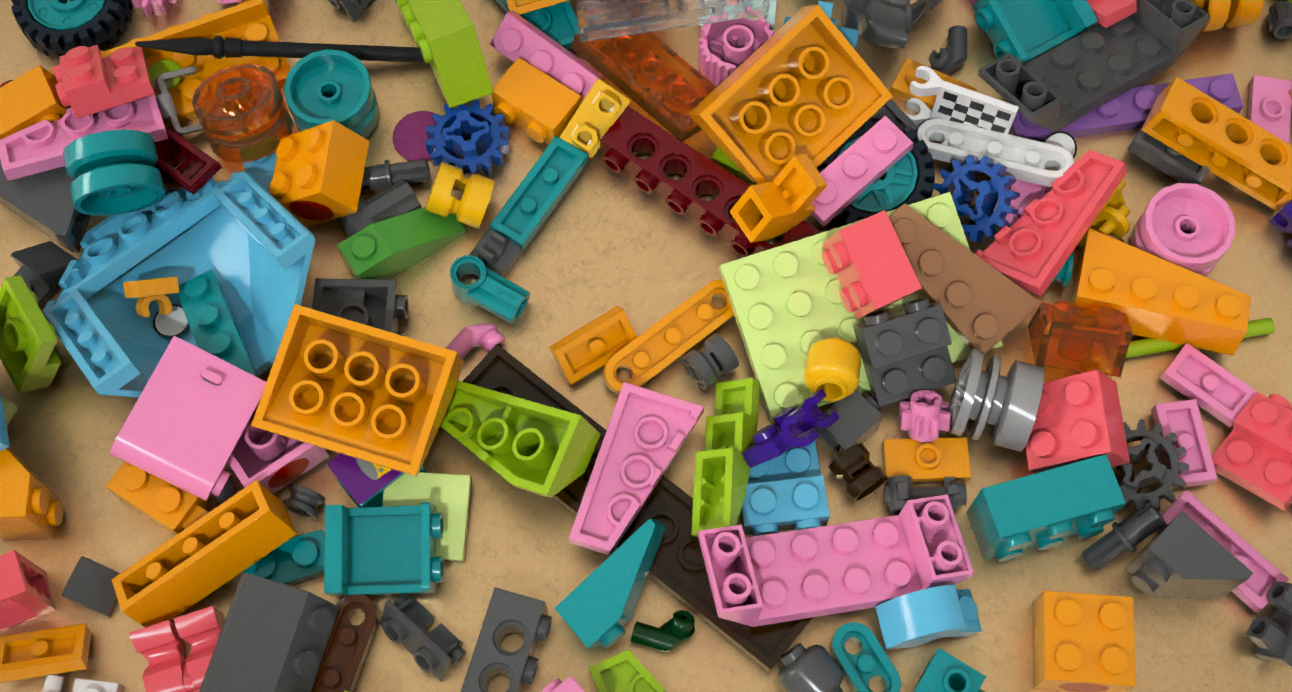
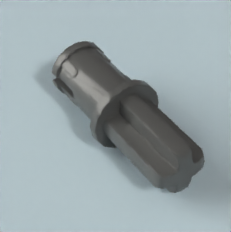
[360,159,430,192]
[1082,502,1167,570]

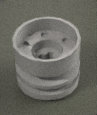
[949,349,1045,452]

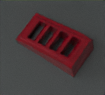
[154,127,222,195]

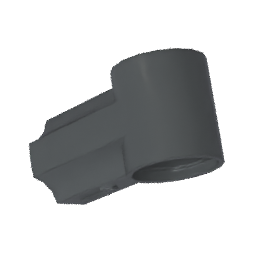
[336,180,422,237]

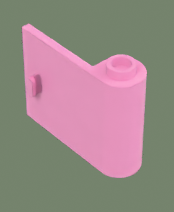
[109,336,266,501]

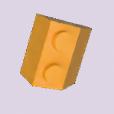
[0,448,63,540]

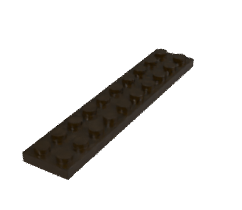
[462,344,814,673]

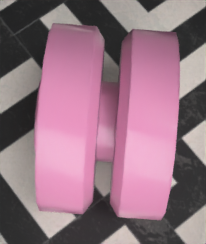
[1130,183,1236,277]

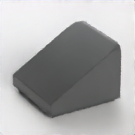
[62,556,120,617]

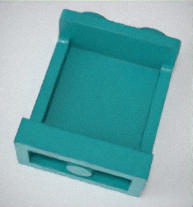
[972,0,1098,64]
[324,502,444,597]

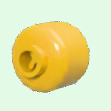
[804,337,861,402]

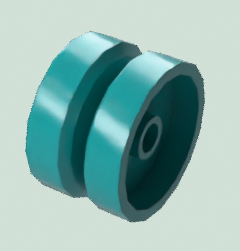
[284,49,379,139]
[63,129,166,216]

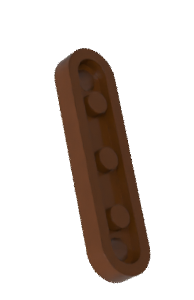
[311,594,379,692]

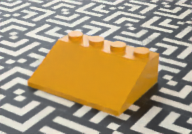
[689,5,893,185]
[251,304,464,477]

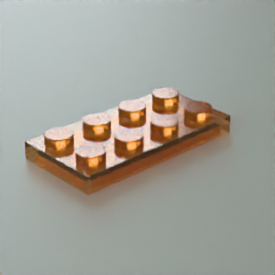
[571,10,717,141]

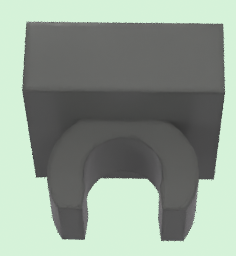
[469,228,523,278]

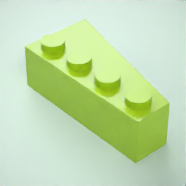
[395,0,494,108]

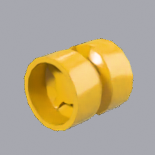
[425,162,495,229]

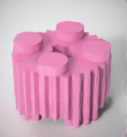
[698,6,775,88]

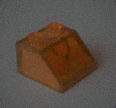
[1028,301,1132,377]

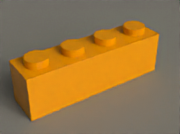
[111,480,297,627]

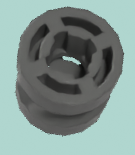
[682,333,739,390]

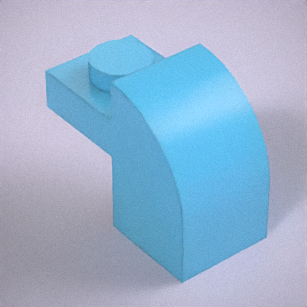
[875,585,982,649]

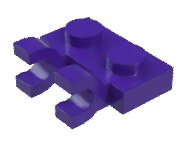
[741,389,840,468]

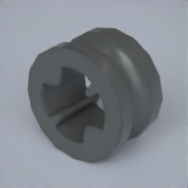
[283,484,326,520]

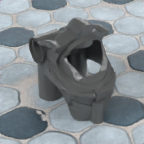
[841,0,943,48]

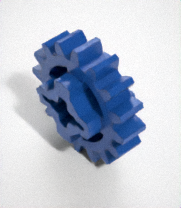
[425,99,511,177]
[934,154,1020,243]

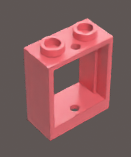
[0,550,57,632]

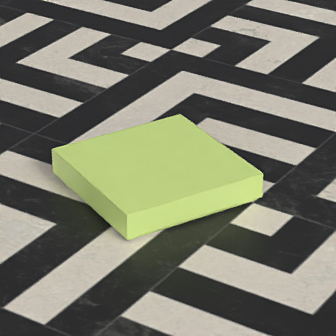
[382,472,472,562]

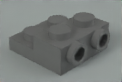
[312,278,409,336]
[853,297,956,407]

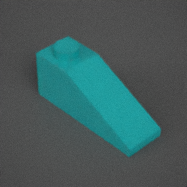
[555,518,666,649]

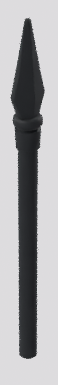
[135,36,425,63]

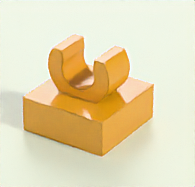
[123,276,179,318]

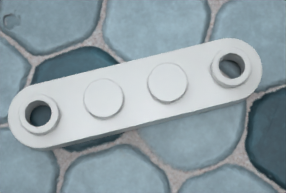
[917,118,1074,187]

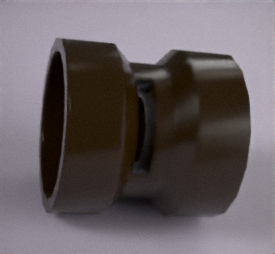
[829,443,888,502]

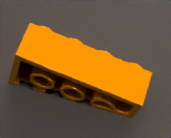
[1067,228,1251,356]

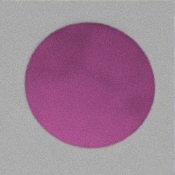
[393,111,436,161]

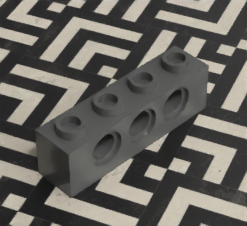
[461,587,552,692]

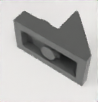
[10,241,78,311]

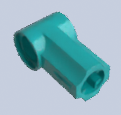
[450,255,530,325]

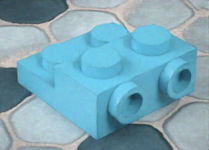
[740,441,830,536]

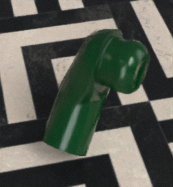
[630,610,695,652]

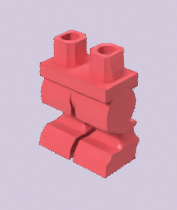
[129,606,225,692]

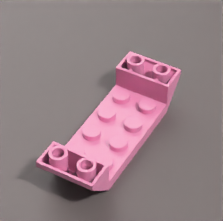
[698,494,974,627]

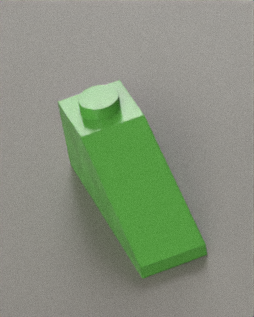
[337,207,467,280]

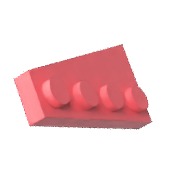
[974,150,1127,297]

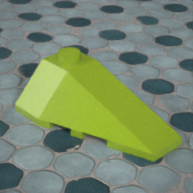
[440,380,601,498]

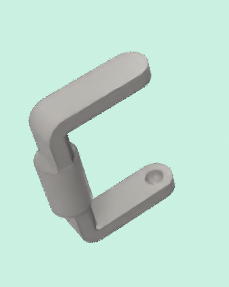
[154,66,217,136]

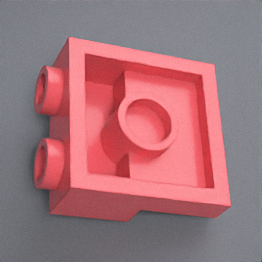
[53,44,155,119]
[1212,392,1292,511]

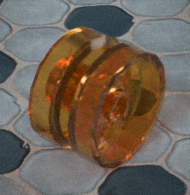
[192,64,294,163]

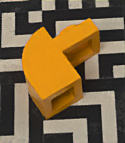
[729,153,828,243]

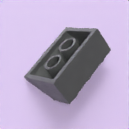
[199,573,339,692]

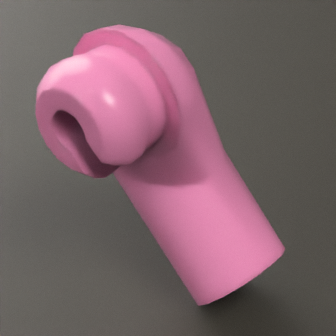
[446,323,505,359]

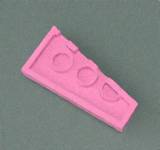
[569,382,704,555]

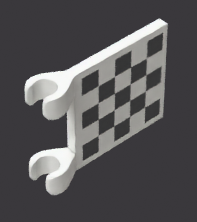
[904,66,1019,134]

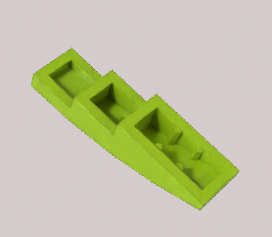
[691,378,760,537]

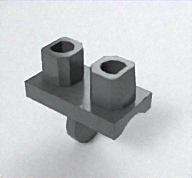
[1246,581,1292,666]

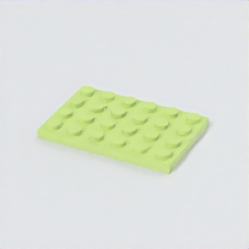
[718,192,1003,423]

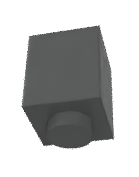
[815,390,883,456]

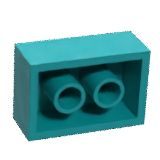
[966,454,1126,562]

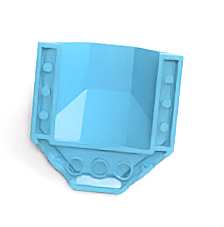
[43,171,316,398]

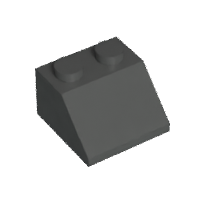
[1125,511,1253,599]

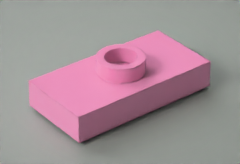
[1247,75,1292,144]

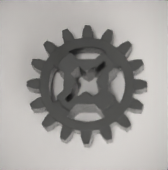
[1116,420,1189,511]

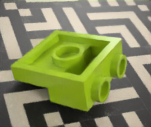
[0,275,61,393]

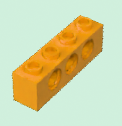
[1141,77,1292,211]

